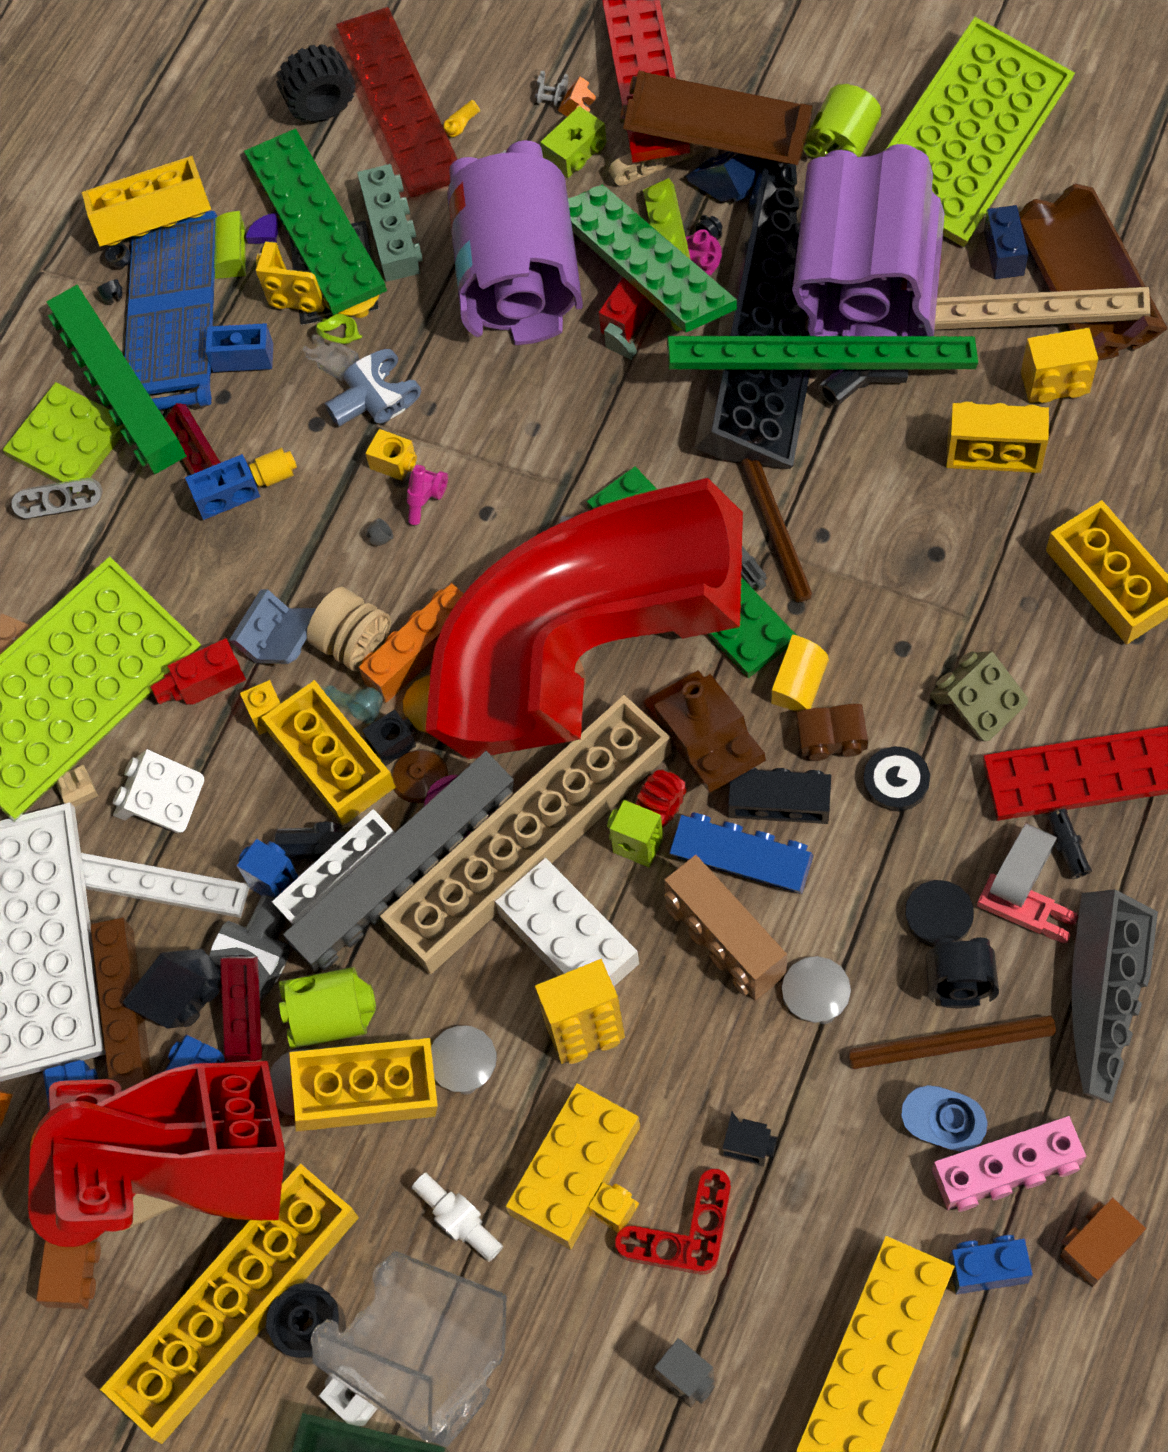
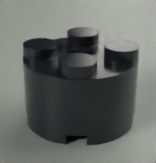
[925,937,999,1009]
[266,1283,346,1364]

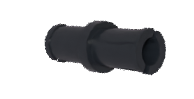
[1046,808,1092,879]

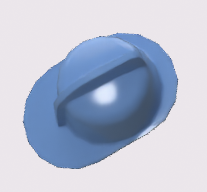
[901,1085,988,1152]

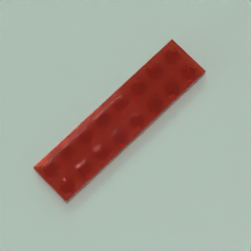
[336,7,458,198]

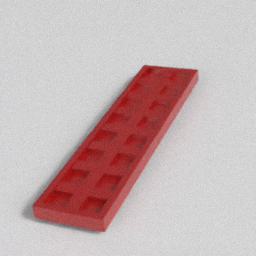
[602,0,691,163]
[983,726,1168,821]

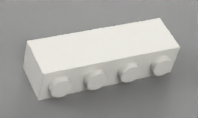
[272,809,395,925]

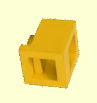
[588,1182,639,1233]

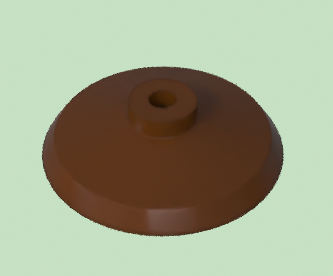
[391,749,448,803]

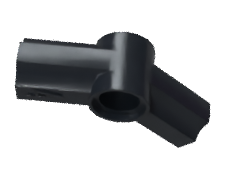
[819,369,908,406]

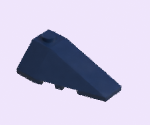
[686,151,762,202]

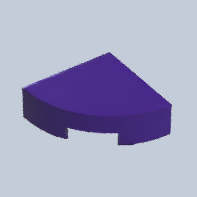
[246,213,279,244]

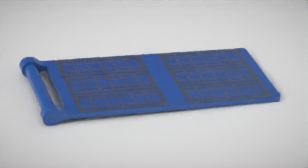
[125,211,217,410]

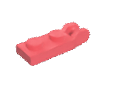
[977,874,1079,943]

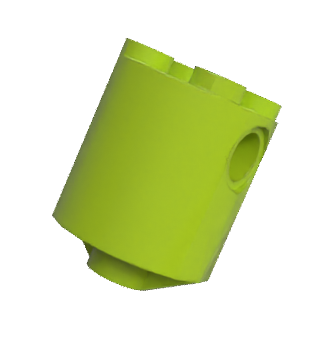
[803,84,881,158]
[279,967,376,1049]

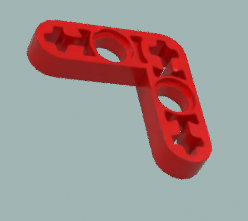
[615,1169,731,1275]

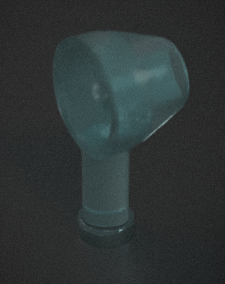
[324,685,383,724]

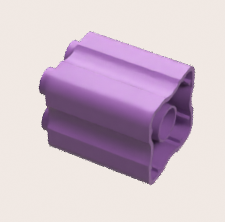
[792,144,945,336]

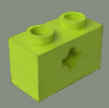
[540,106,607,178]
[607,800,663,868]

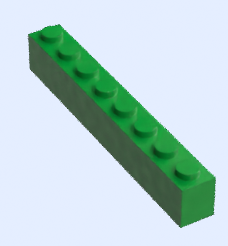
[46,285,187,475]

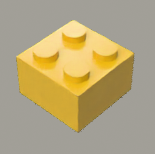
[1021,328,1098,403]

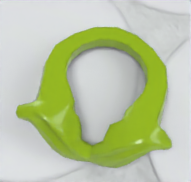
[316,314,362,344]

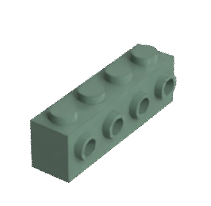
[357,164,423,282]

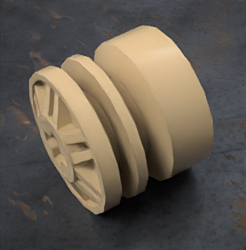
[307,586,391,672]

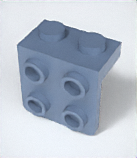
[229,589,316,664]

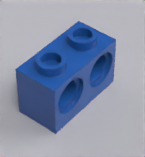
[185,454,261,520]

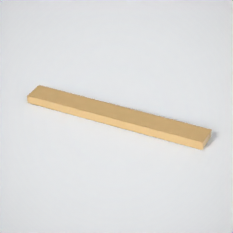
[934,287,1150,330]

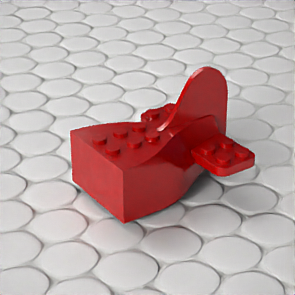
[28,1061,285,1247]

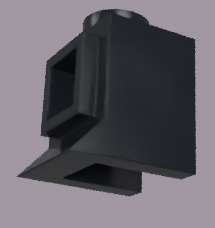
[723,1111,778,1167]

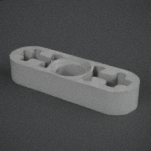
[12,478,103,518]

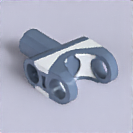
[325,349,421,427]

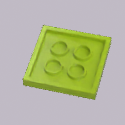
[3,382,125,494]

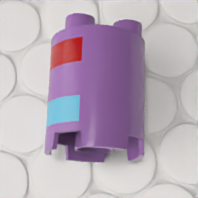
[447,140,583,345]

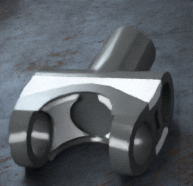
[209,895,290,1001]

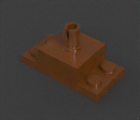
[643,670,767,793]

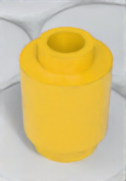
[249,447,297,487]

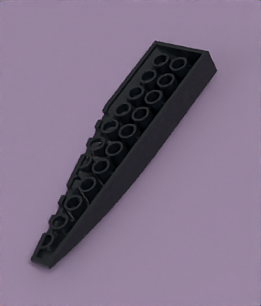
[694,158,810,469]

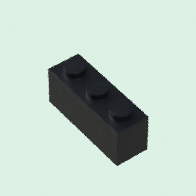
[728,767,831,824]

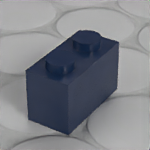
[984,205,1028,280]

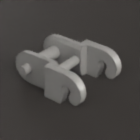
[535,71,569,106]

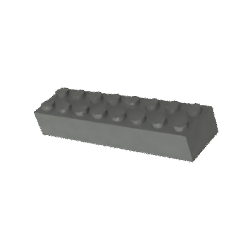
[283,751,514,973]

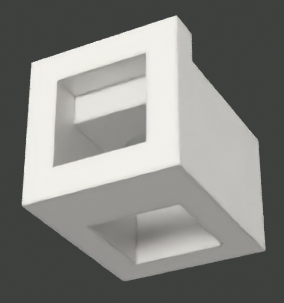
[319,1366,386,1427]

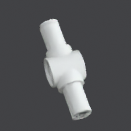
[412,1173,503,1262]

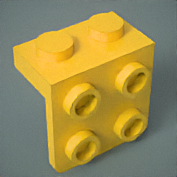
[256,241,326,313]

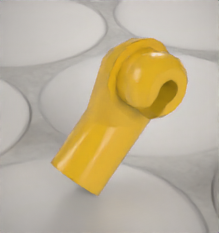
[443,100,480,137]

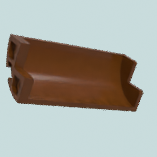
[620,70,813,165]
[1019,183,1168,361]

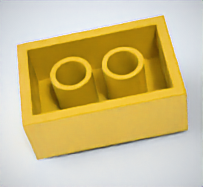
[946,402,1049,473]

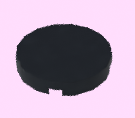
[905,880,974,947]

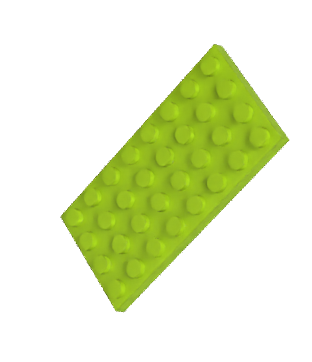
[886,17,1075,247]
[0,556,201,822]

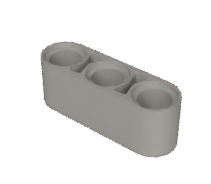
[989,823,1057,907]

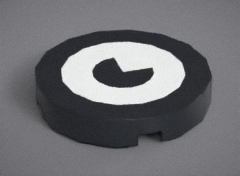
[863,746,930,812]

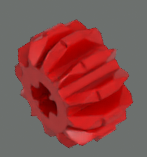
[635,769,686,828]

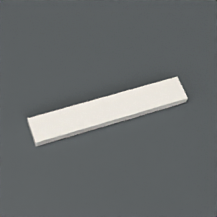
[81,853,249,918]

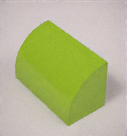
[214,211,246,279]

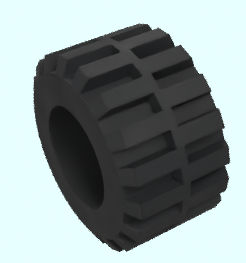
[276,44,356,123]

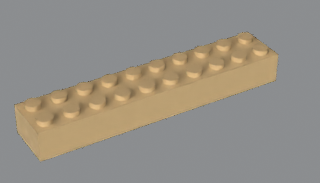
[380,695,672,975]

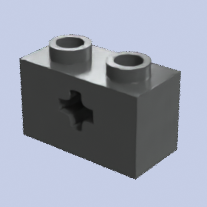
[654,1338,715,1407]

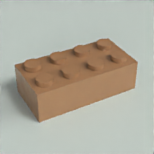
[664,855,787,1001]

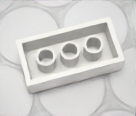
[495,858,639,986]

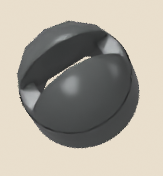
[366,518,394,546]

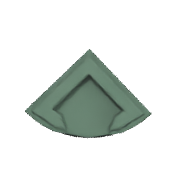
[604,323,637,360]

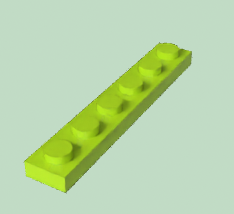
[643,178,691,332]

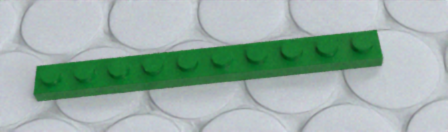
[667,336,978,369]

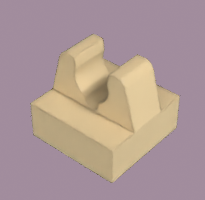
[56,765,98,807]

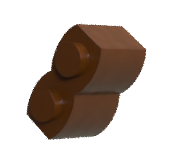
[797,704,868,761]

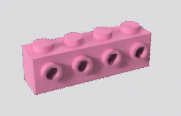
[932,1116,1086,1212]

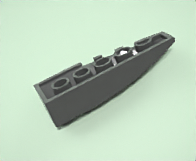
[1072,889,1158,1103]

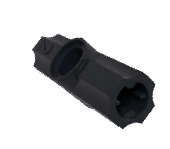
[275,822,353,862]

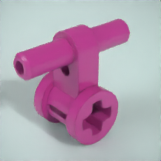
[406,464,448,525]

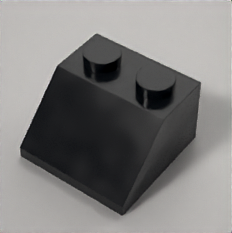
[123,949,222,1029]

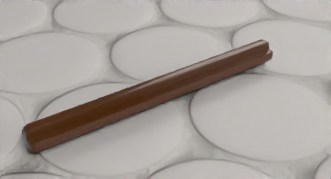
[741,441,812,603]
[848,1015,1056,1069]

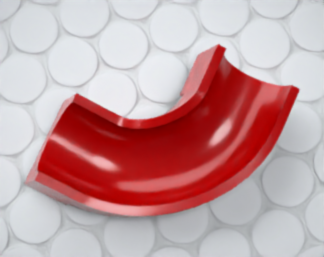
[425,478,743,759]

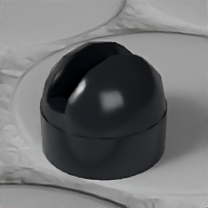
[105,243,131,269]
[97,279,123,304]

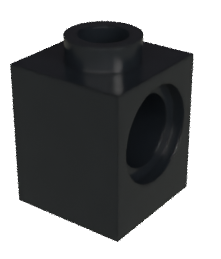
[362,709,416,766]

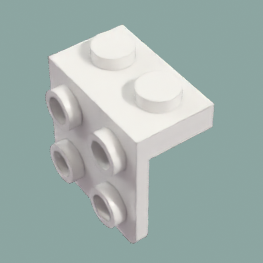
[113,749,204,833]

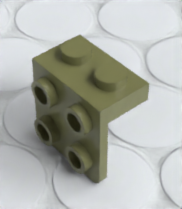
[929,651,1028,741]

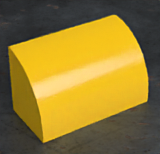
[771,635,829,712]

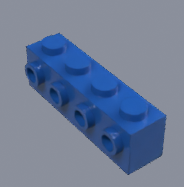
[670,812,814,894]

